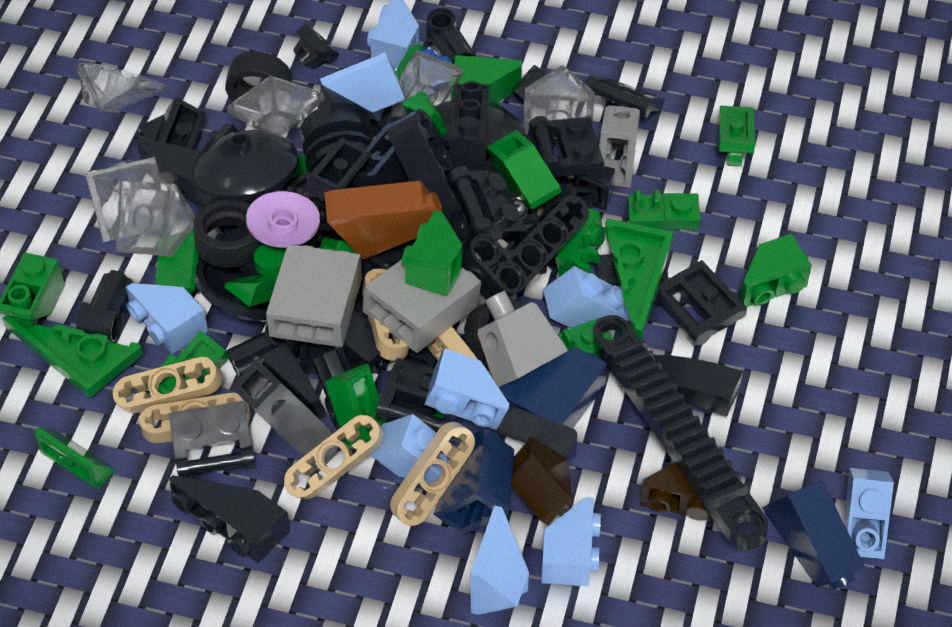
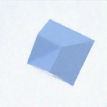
[320,52,405,121]
[470,505,529,615]

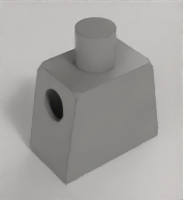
[600,105,640,188]
[477,290,568,387]

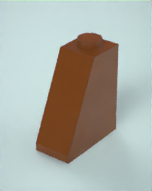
[324,181,442,259]

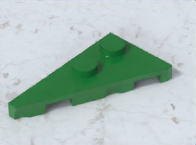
[605,218,674,339]
[2,315,143,398]

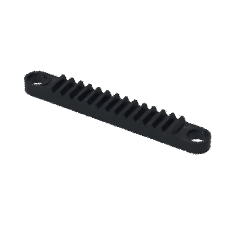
[593,315,768,551]

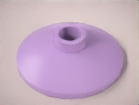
[246,191,320,248]

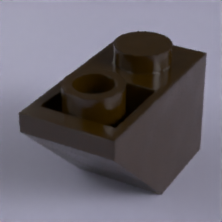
[512,436,573,526]
[640,463,714,521]

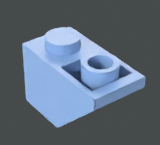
[367,0,420,68]
[543,266,628,328]
[126,283,208,354]
[424,348,509,430]
[371,414,450,483]
[845,468,894,559]
[541,497,601,586]

